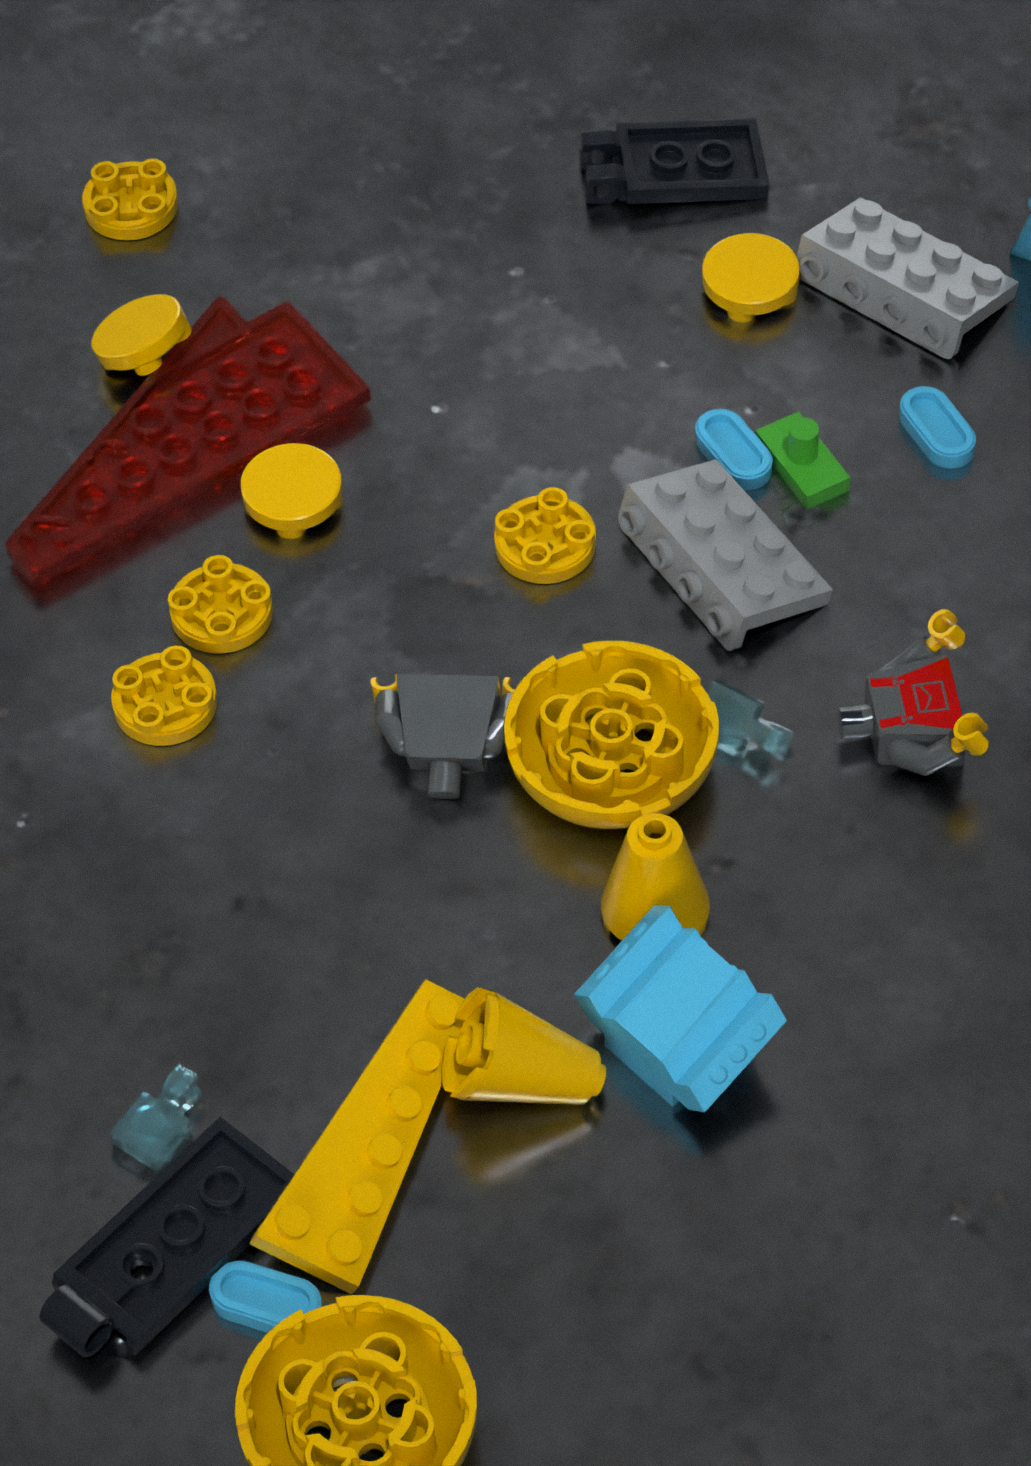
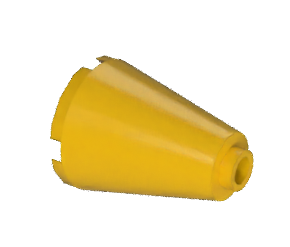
[601,813,710,941]
[442,987,606,1105]

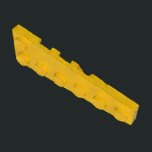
[250,979,465,1295]

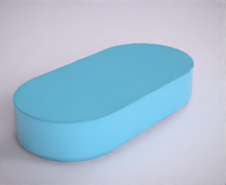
[899,386,976,469]
[695,409,773,491]
[209,1261,322,1333]

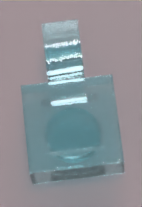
[708,680,795,754]
[109,1064,202,1171]

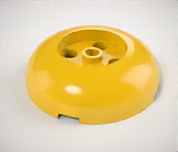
[504,641,719,830]
[235,1295,477,1466]

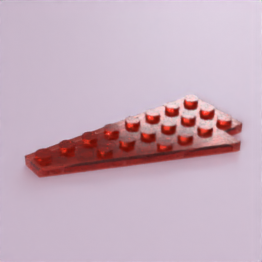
[5,295,371,587]

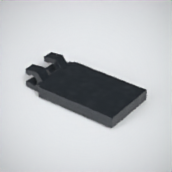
[579,118,770,204]

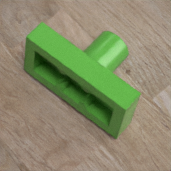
[755,411,851,510]

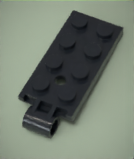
[39,1116,295,1357]

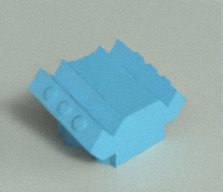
[574,905,787,1113]

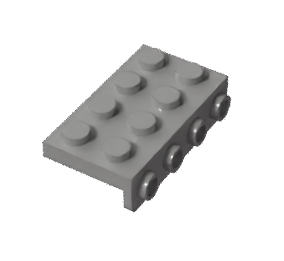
[797,197,1019,359]
[618,459,833,651]

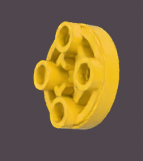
[82,158,178,240]
[702,233,800,323]
[91,294,192,376]
[241,443,343,539]
[494,487,596,584]
[168,555,273,654]
[111,645,217,746]

